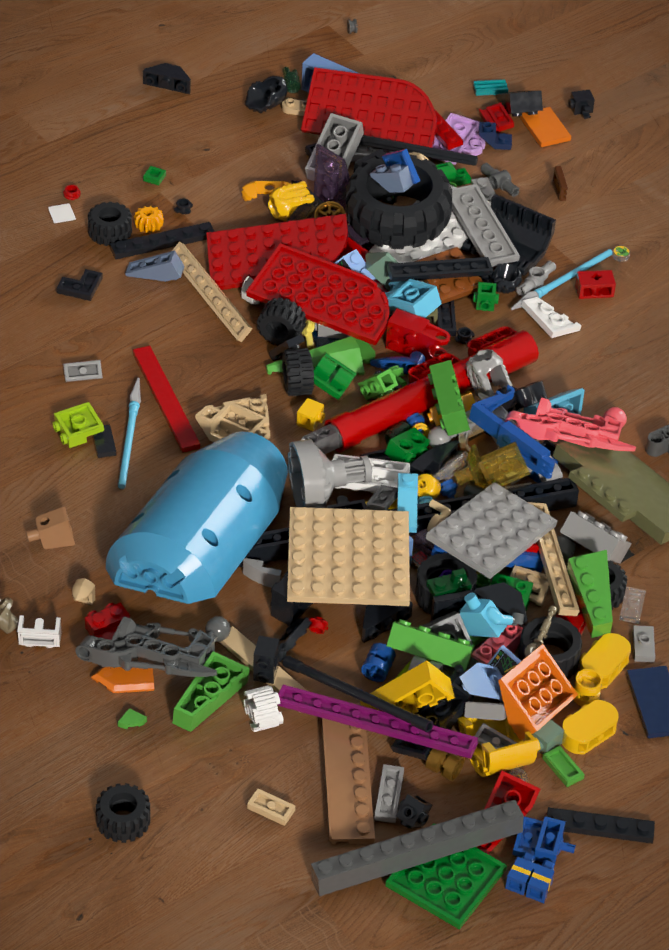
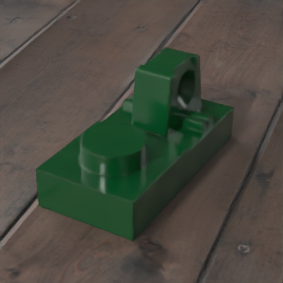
[426,568,472,597]

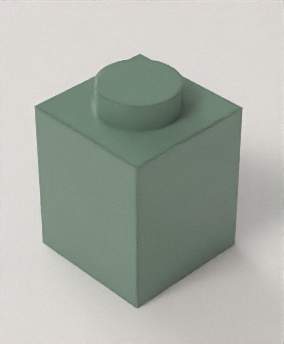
[532,719,564,754]

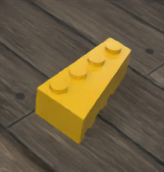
[360,660,455,714]

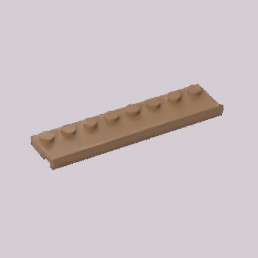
[322,703,375,844]

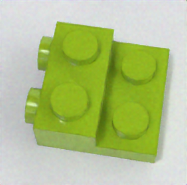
[52,402,104,448]

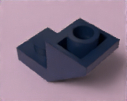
[479,122,512,150]

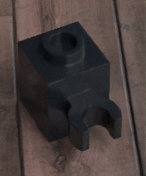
[568,90,595,119]

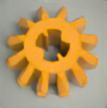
[134,206,164,233]

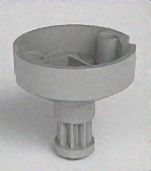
[288,439,372,508]

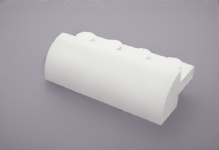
[332,454,410,493]

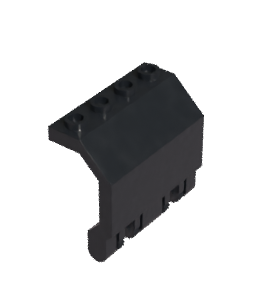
[462,194,556,276]

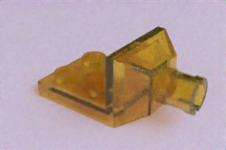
[454,442,530,489]

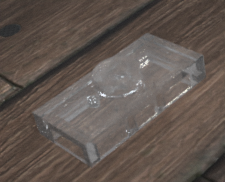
[619,587,646,624]

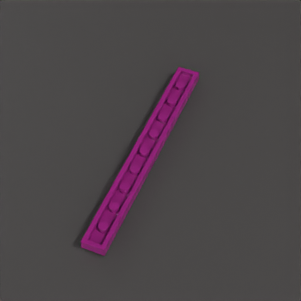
[277,685,478,759]

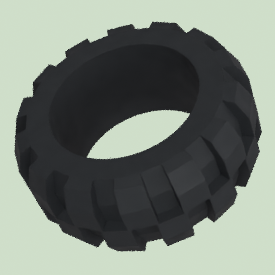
[345,154,452,249]

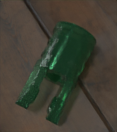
[282,67,301,93]

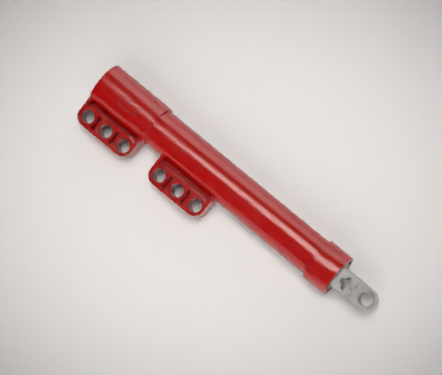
[301,326,539,454]

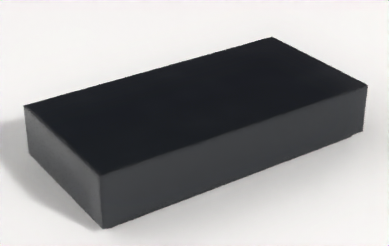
[93,424,116,458]

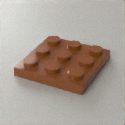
[414,247,483,304]

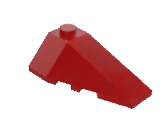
[476,771,541,854]

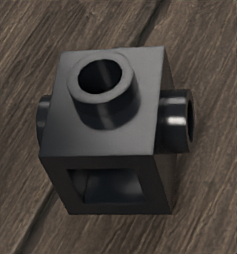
[396,794,433,829]

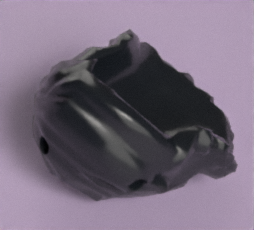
[245,76,288,113]

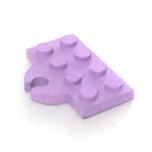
[433,113,485,165]

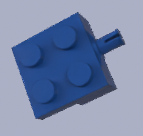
[512,816,576,866]

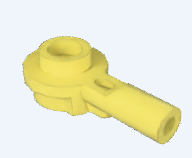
[302,320,315,350]

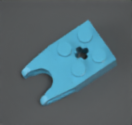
[385,279,442,318]

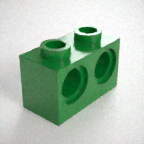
[385,427,430,463]

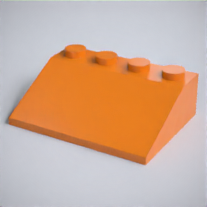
[498,644,578,741]

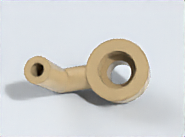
[427,499,451,532]

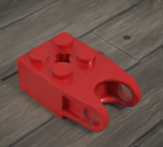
[386,308,450,361]

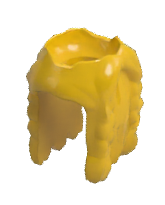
[268,181,315,222]

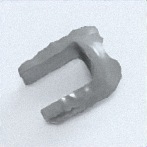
[466,349,512,397]

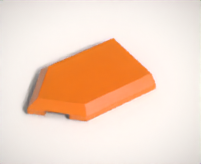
[91,667,154,693]

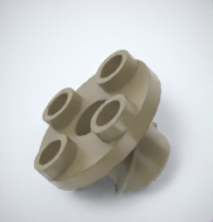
[0,597,19,634]

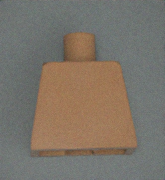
[27,506,75,549]

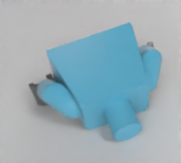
[460,592,524,638]

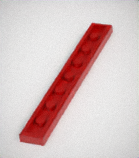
[133,345,200,453]

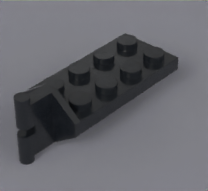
[391,664,474,761]

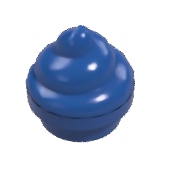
[406,413,425,432]
[440,479,458,499]

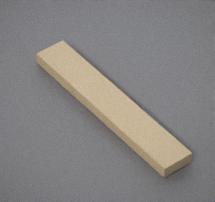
[220,626,307,712]

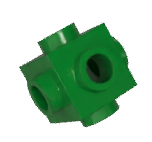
[473,282,499,311]

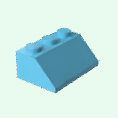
[523,388,585,416]

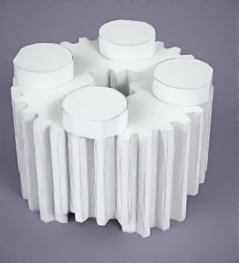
[243,685,284,732]

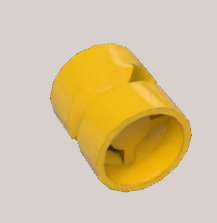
[574,668,603,706]

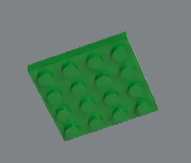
[385,823,507,930]

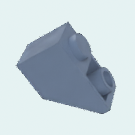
[370,164,413,193]

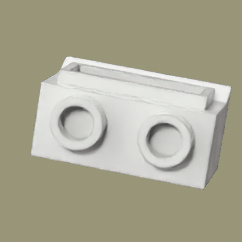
[17,615,62,648]

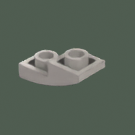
[243,558,281,588]

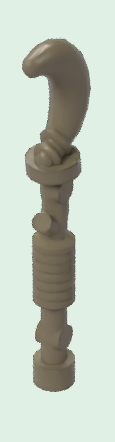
[524,605,557,657]

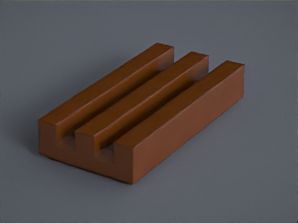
[553,166,568,201]

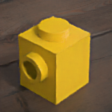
[297,398,325,431]

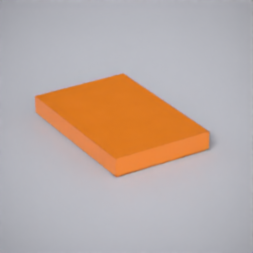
[520,107,571,147]

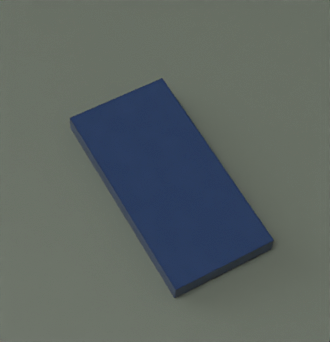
[626,666,669,738]

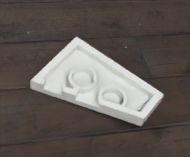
[521,297,582,338]

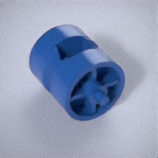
[361,643,396,682]

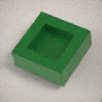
[143,166,166,186]

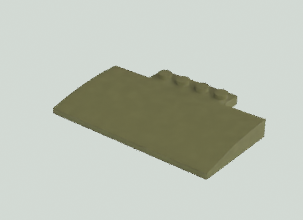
[553,441,669,545]

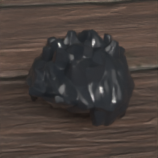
[491,263,522,294]

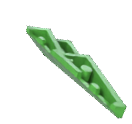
[266,336,365,376]

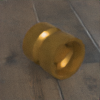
[425,749,465,781]

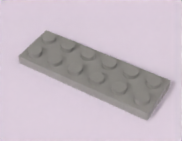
[452,184,520,267]

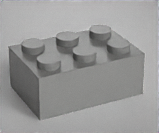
[560,511,632,564]

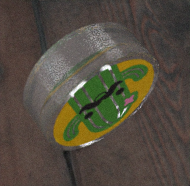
[612,245,630,262]

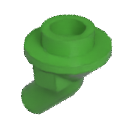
[388,365,407,387]

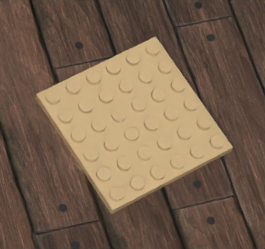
[287,507,410,606]

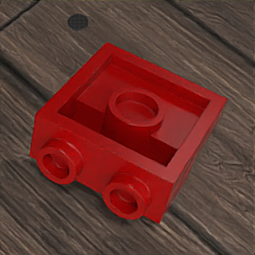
[85,602,130,640]

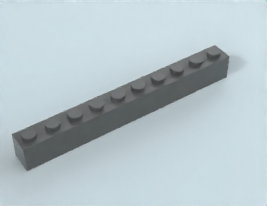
[311,800,524,896]

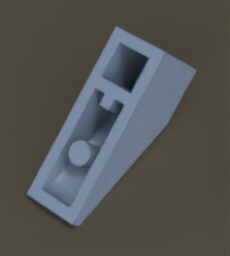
[125,251,185,282]

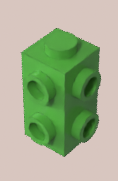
[358,369,398,400]

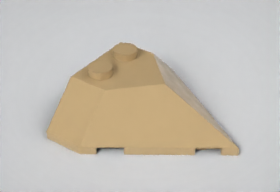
[195,394,270,442]

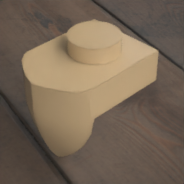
[72,578,95,605]

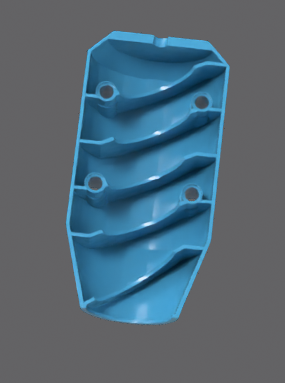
[106,431,288,604]

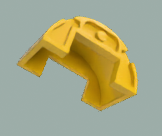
[458,716,540,777]

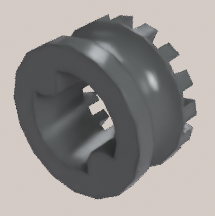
[347,19,358,34]

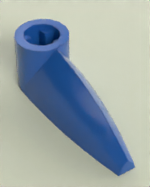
[370,351,425,374]

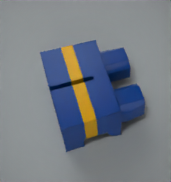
[505,852,555,904]

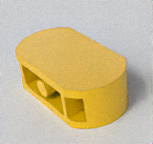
[579,633,631,689]
[562,700,619,754]

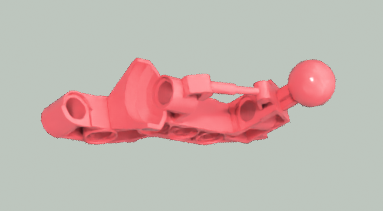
[504,397,636,451]

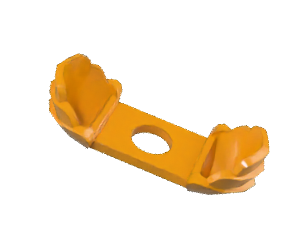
[242,181,291,201]

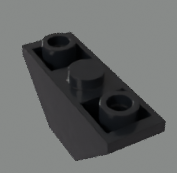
[143,63,191,94]
[474,582,528,626]
[362,601,413,643]

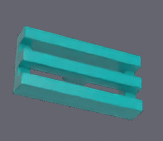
[473,79,509,96]

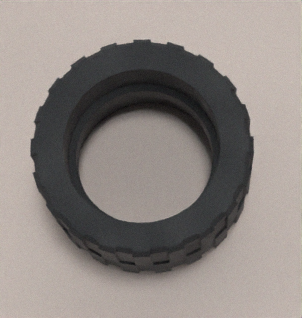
[415,553,477,614]
[518,616,582,679]

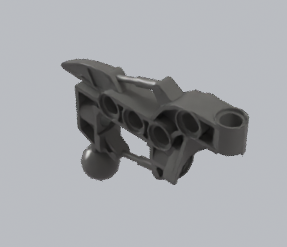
[75,616,231,677]

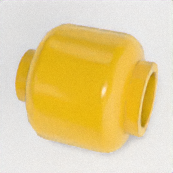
[418,474,441,499]

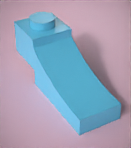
[397,473,418,533]

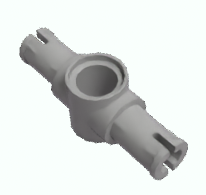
[516,260,556,297]

